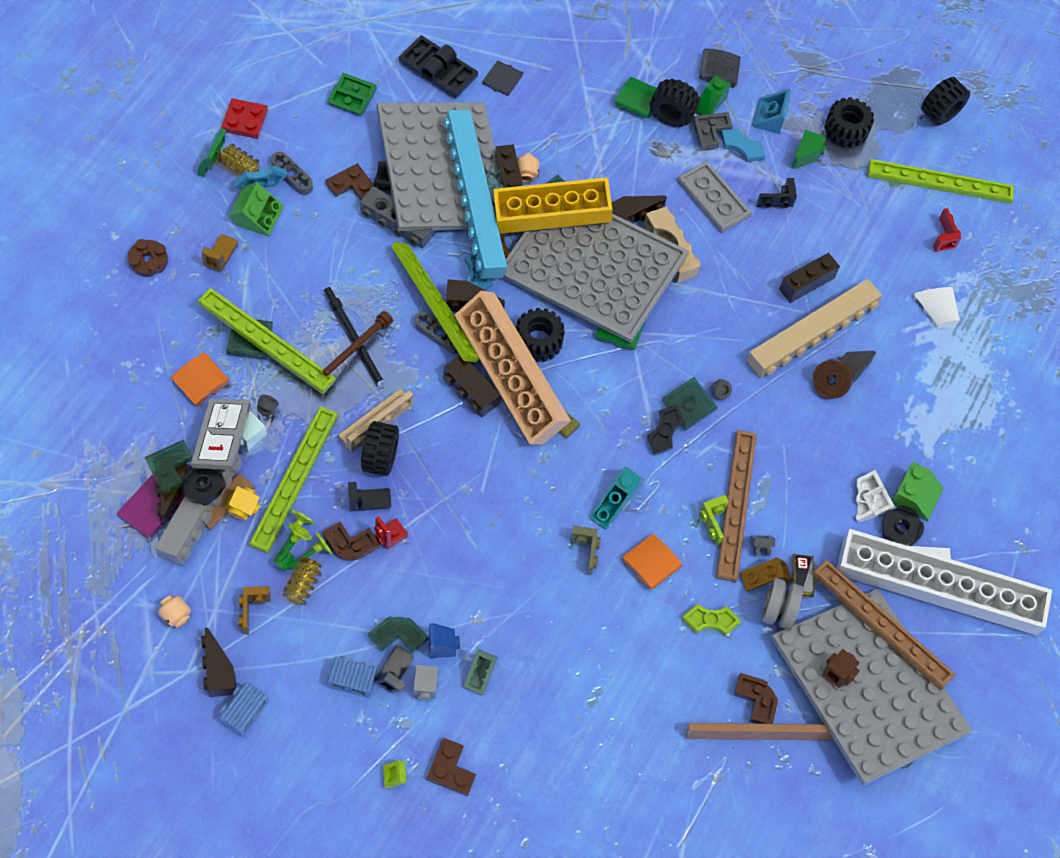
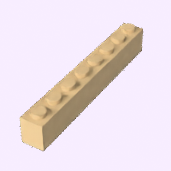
[746,279,882,378]

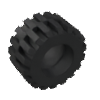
[921,77,970,125]
[649,79,700,127]
[824,97,874,147]
[516,308,565,362]
[361,421,399,476]

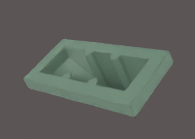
[463,649,498,695]

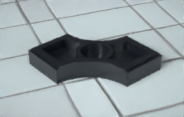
[647,404,685,455]

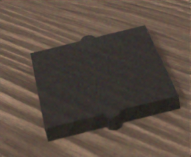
[482,60,524,96]

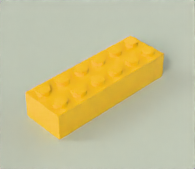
[494,177,612,234]

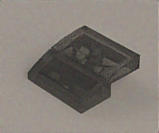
[699,48,741,88]

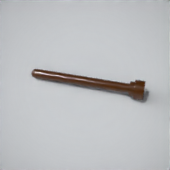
[323,311,393,376]

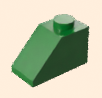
[695,75,731,115]
[791,130,827,169]

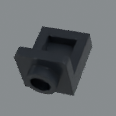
[373,161,391,190]

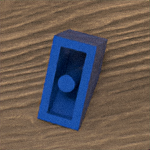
[428,623,460,658]

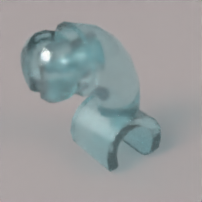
[487,165,503,192]

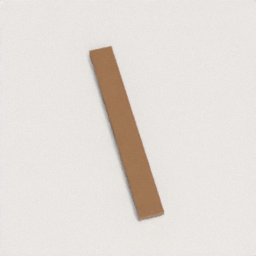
[716,430,757,583]
[812,560,956,691]
[686,723,834,741]

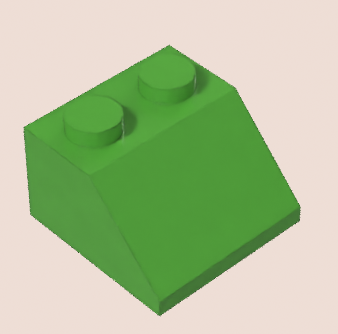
[892,461,944,522]

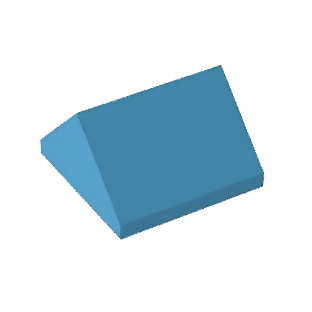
[753,88,792,134]

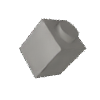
[413,665,438,701]

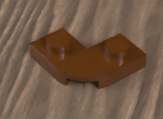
[322,522,380,561]
[734,673,778,724]

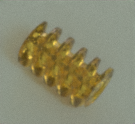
[217,143,259,176]
[283,557,322,606]

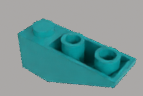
[590,467,645,529]

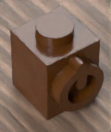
[822,649,860,688]

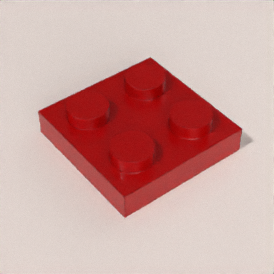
[221,98,268,139]

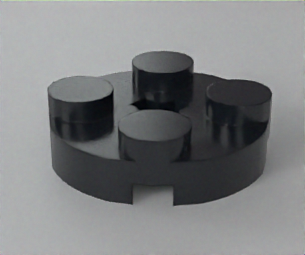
[182,467,226,506]
[882,506,924,546]

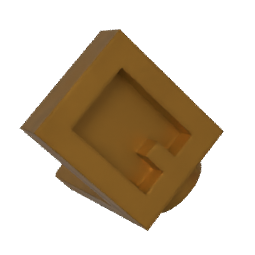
[201,234,238,272]
[740,557,792,591]
[239,586,271,635]

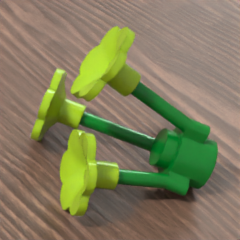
[273,510,332,571]

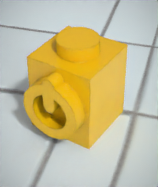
[224,486,260,521]

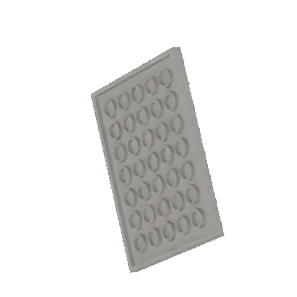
[376,103,502,231]
[503,214,689,343]
[771,589,973,786]

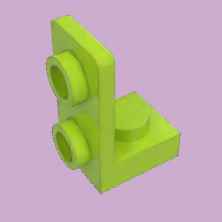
[699,495,729,545]

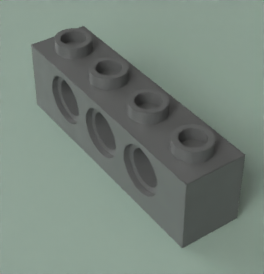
[360,186,436,249]

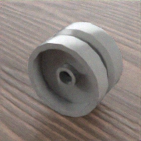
[761,577,804,630]

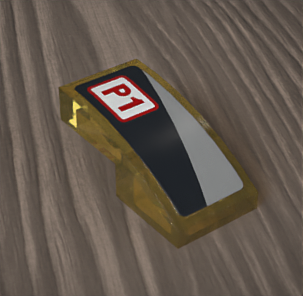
[791,554,815,597]

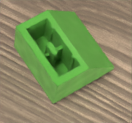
[228,182,284,236]

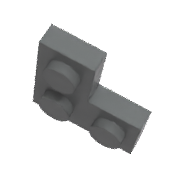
[692,112,733,150]

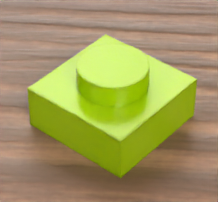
[383,760,406,789]

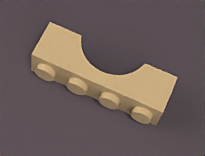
[644,206,701,283]

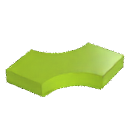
[682,604,742,637]

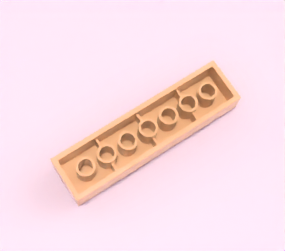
[454,291,571,445]

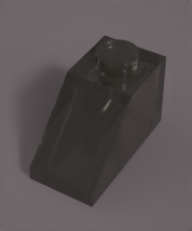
[833,350,876,385]

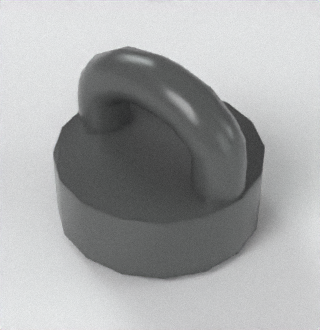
[710,379,732,400]
[257,395,279,416]

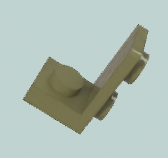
[570,526,601,575]

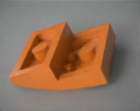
[171,352,230,407]
[622,534,682,590]

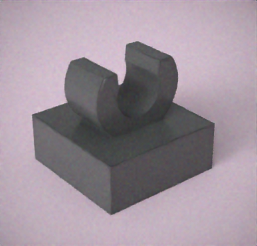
[750,535,775,556]

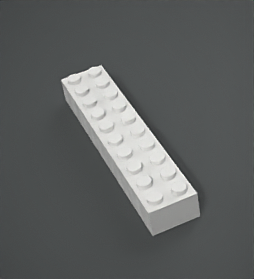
[837,529,1052,636]

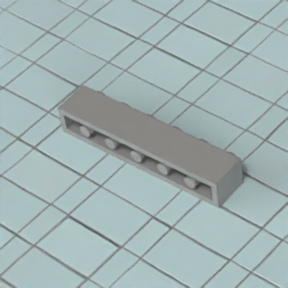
[154,454,242,566]

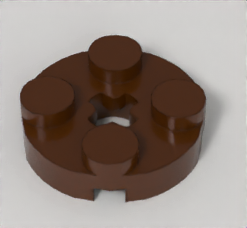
[128,239,168,277]
[813,359,854,399]

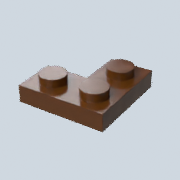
[326,163,376,200]
[426,737,476,797]

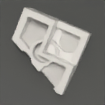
[913,287,960,328]
[856,470,896,522]

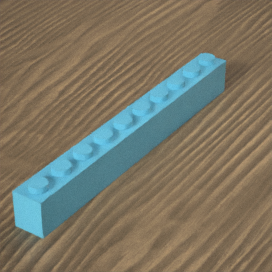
[443,110,507,279]

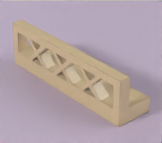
[338,388,414,452]

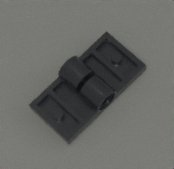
[399,35,478,98]

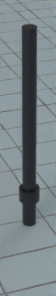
[324,287,384,385]

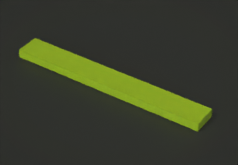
[867,159,1014,204]
[391,242,480,362]
[198,287,336,395]
[249,406,339,554]

